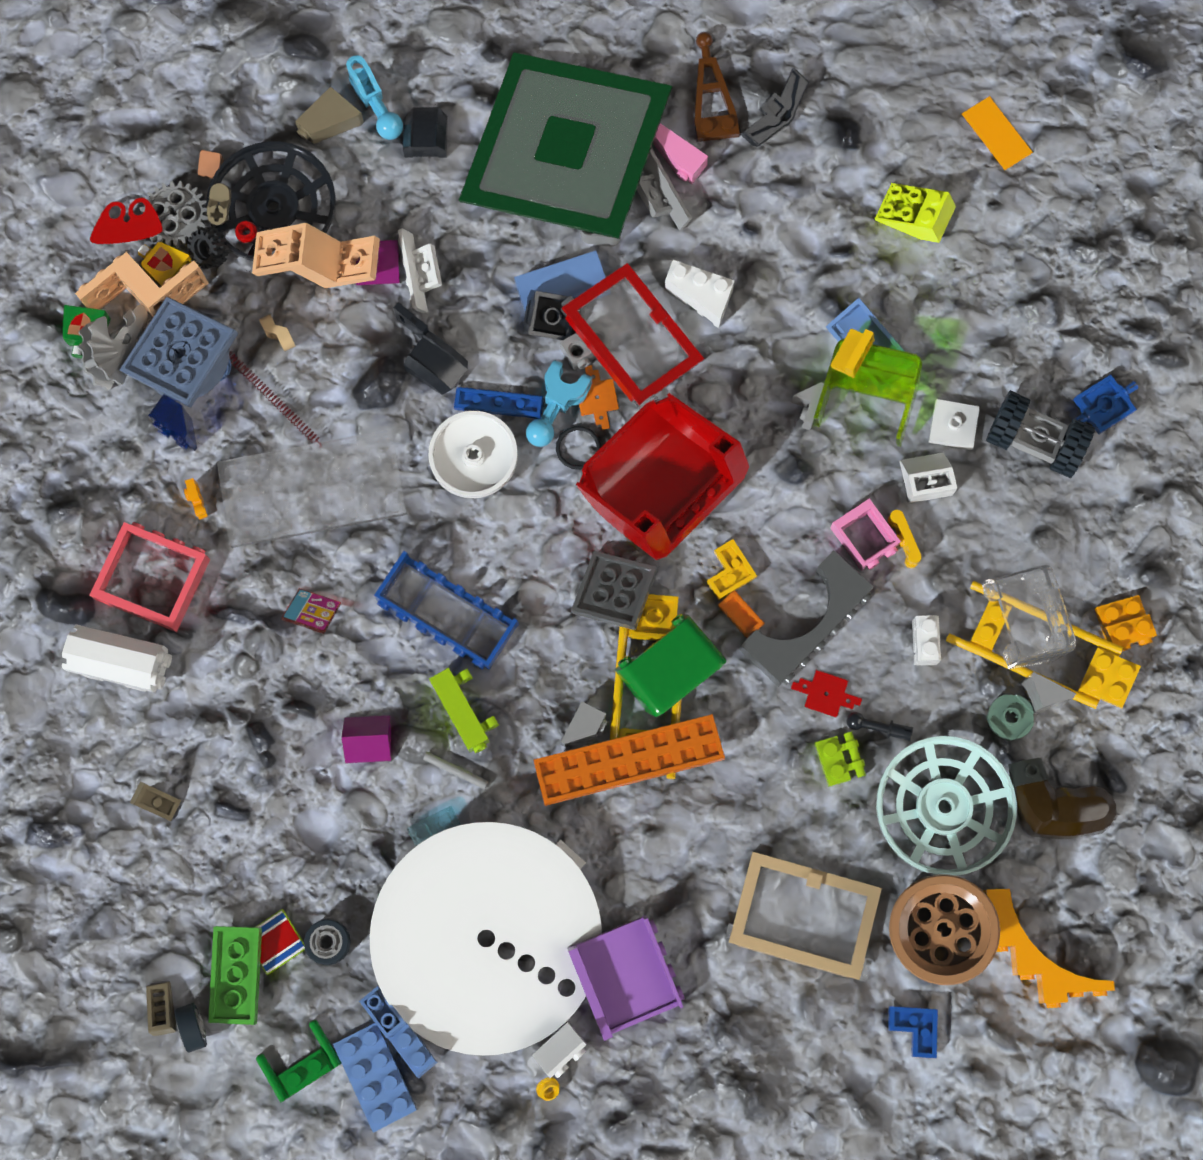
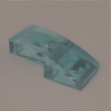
[407,806,461,846]

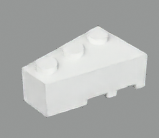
[665,260,734,329]

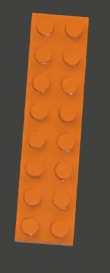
[533,714,725,806]

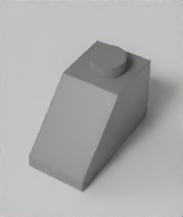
[561,702,608,747]

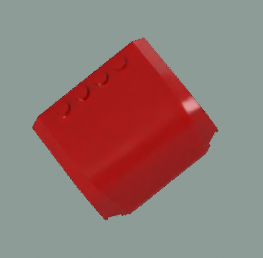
[576,393,750,560]

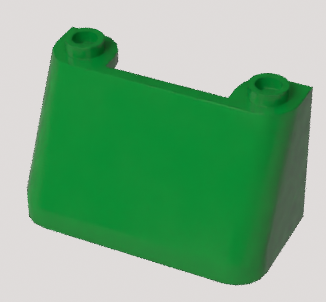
[614,614,726,717]

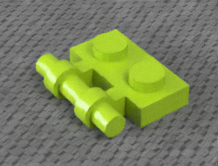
[814,732,866,787]

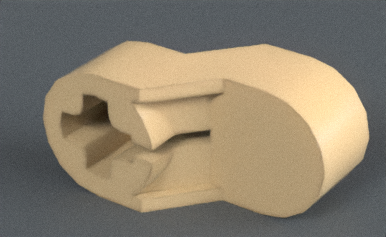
[259,314,296,352]

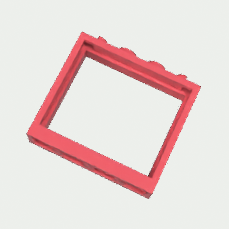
[90,522,210,632]

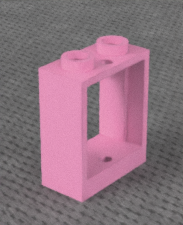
[830,498,901,571]

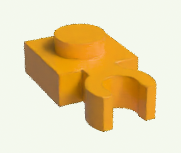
[184,478,208,520]

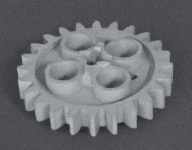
[139,181,210,249]

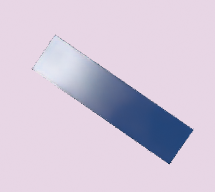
[454,387,544,419]

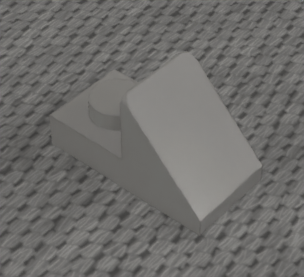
[792,382,825,430]

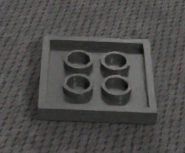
[571,551,658,631]

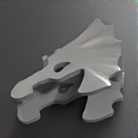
[77,305,148,391]

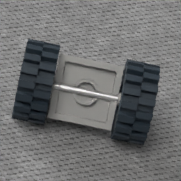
[986,390,1095,478]

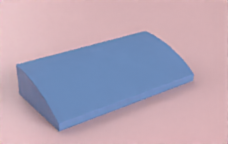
[514,251,610,311]
[826,298,917,392]

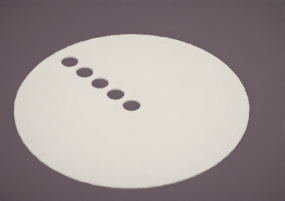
[370,822,602,1055]

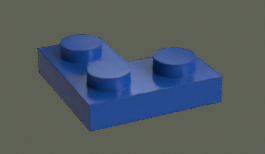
[888,1006,938,1058]

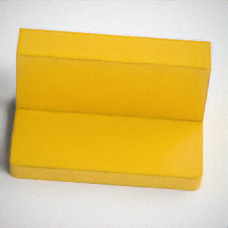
[831,329,875,378]

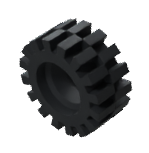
[187,227,229,269]

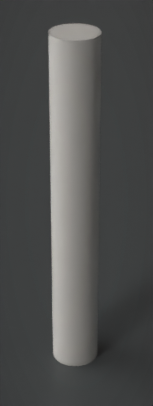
[423,751,489,790]

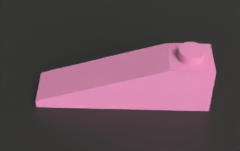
[653,123,708,184]

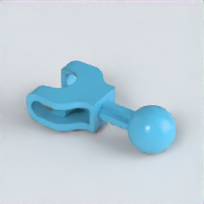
[346,55,403,140]
[526,360,592,447]

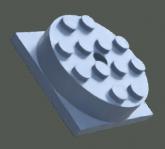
[120,297,238,408]

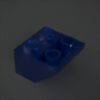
[148,394,197,451]

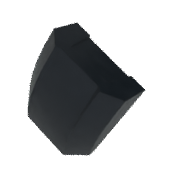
[403,107,448,158]
[523,290,581,340]
[404,331,468,395]

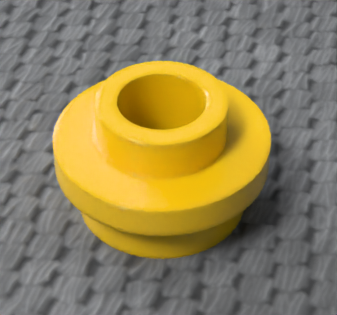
[536,1077,559,1101]

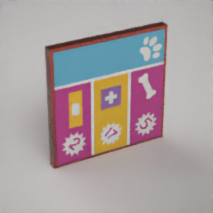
[281,588,341,634]

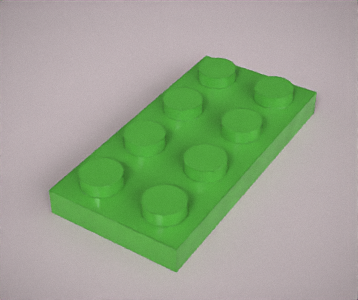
[208,926,262,1025]

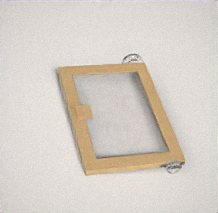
[725,852,882,982]

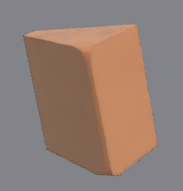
[198,150,224,178]

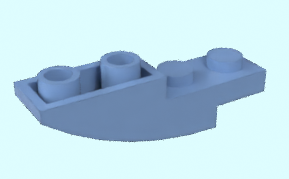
[359,986,438,1078]

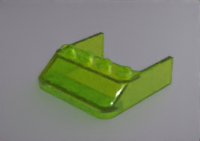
[814,339,922,447]

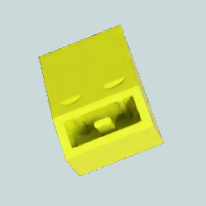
[875,183,956,243]

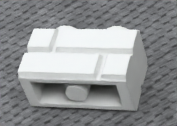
[912,615,941,665]

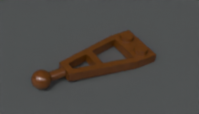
[694,32,740,142]

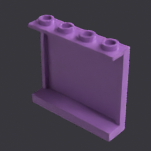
[567,915,685,1041]

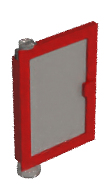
[561,263,704,409]

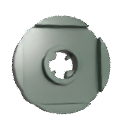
[986,694,1034,741]

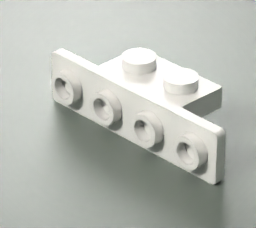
[398,228,442,314]

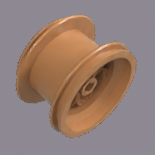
[889,874,1000,985]

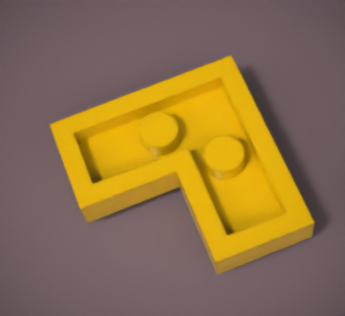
[707,539,757,601]

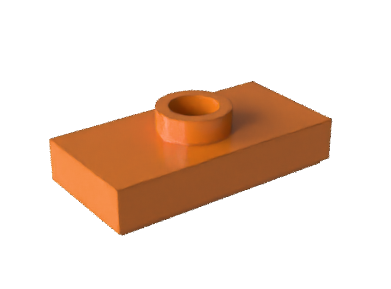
[717,590,765,638]

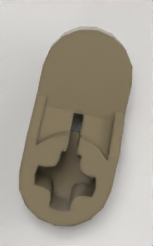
[207,183,231,225]

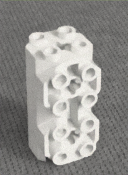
[62,625,172,693]

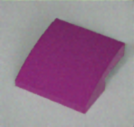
[356,240,400,285]

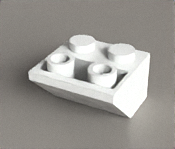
[900,452,957,503]
[532,1022,587,1078]

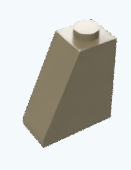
[295,87,364,144]

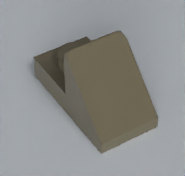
[130,782,181,821]

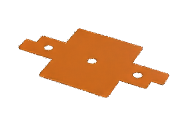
[579,365,619,429]

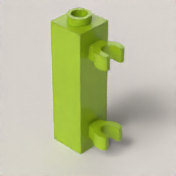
[429,668,499,753]

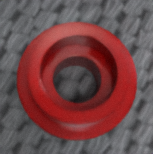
[235,221,257,243]

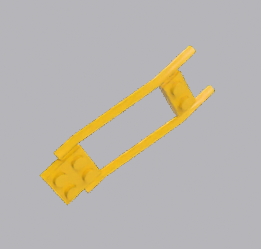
[946,581,1141,709]
[610,594,682,779]

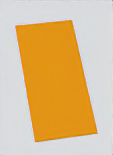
[962,96,1033,170]

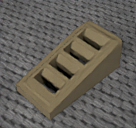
[146,982,176,1036]

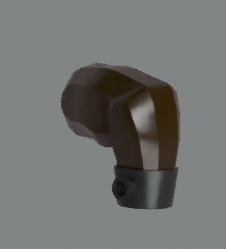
[1008,758,1116,839]

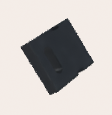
[393,302,429,338]

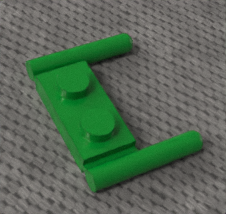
[256,1020,342,1103]

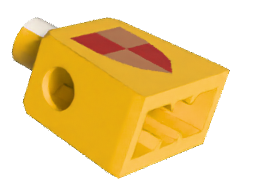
[138,242,192,287]

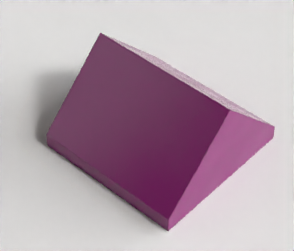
[341,715,392,764]

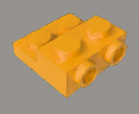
[1094,595,1157,652]

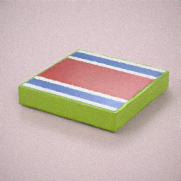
[256,909,305,975]

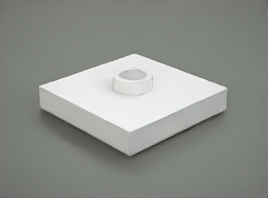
[928,399,979,450]

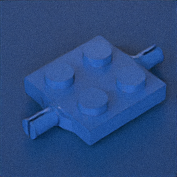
[1072,375,1138,435]

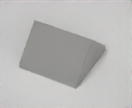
[1022,672,1076,713]

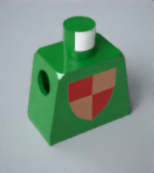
[63,305,111,359]

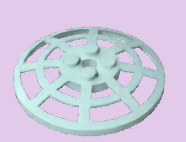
[876,736,1017,876]

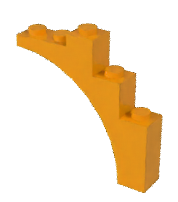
[983,889,1115,1008]

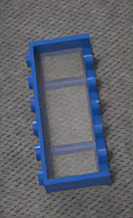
[374,551,519,670]

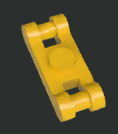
[887,510,921,569]

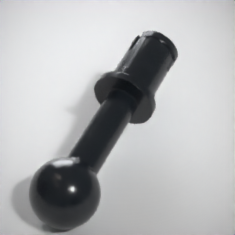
[846,712,913,742]

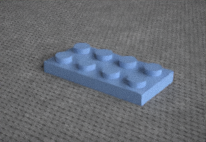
[333,1023,417,1133]

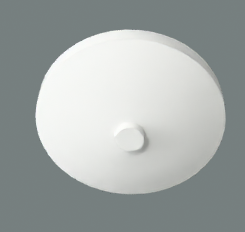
[428,411,518,498]

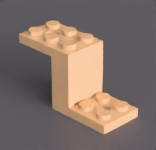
[252,223,380,288]
[75,252,209,317]

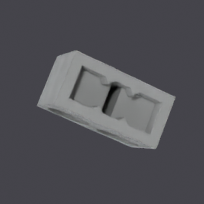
[560,321,611,371]

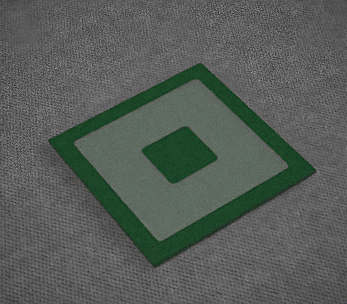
[459,52,672,239]

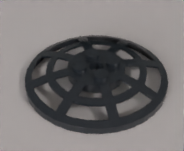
[206,141,336,261]

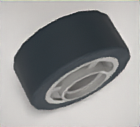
[304,919,351,965]
[175,1003,207,1053]

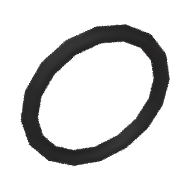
[556,426,601,470]

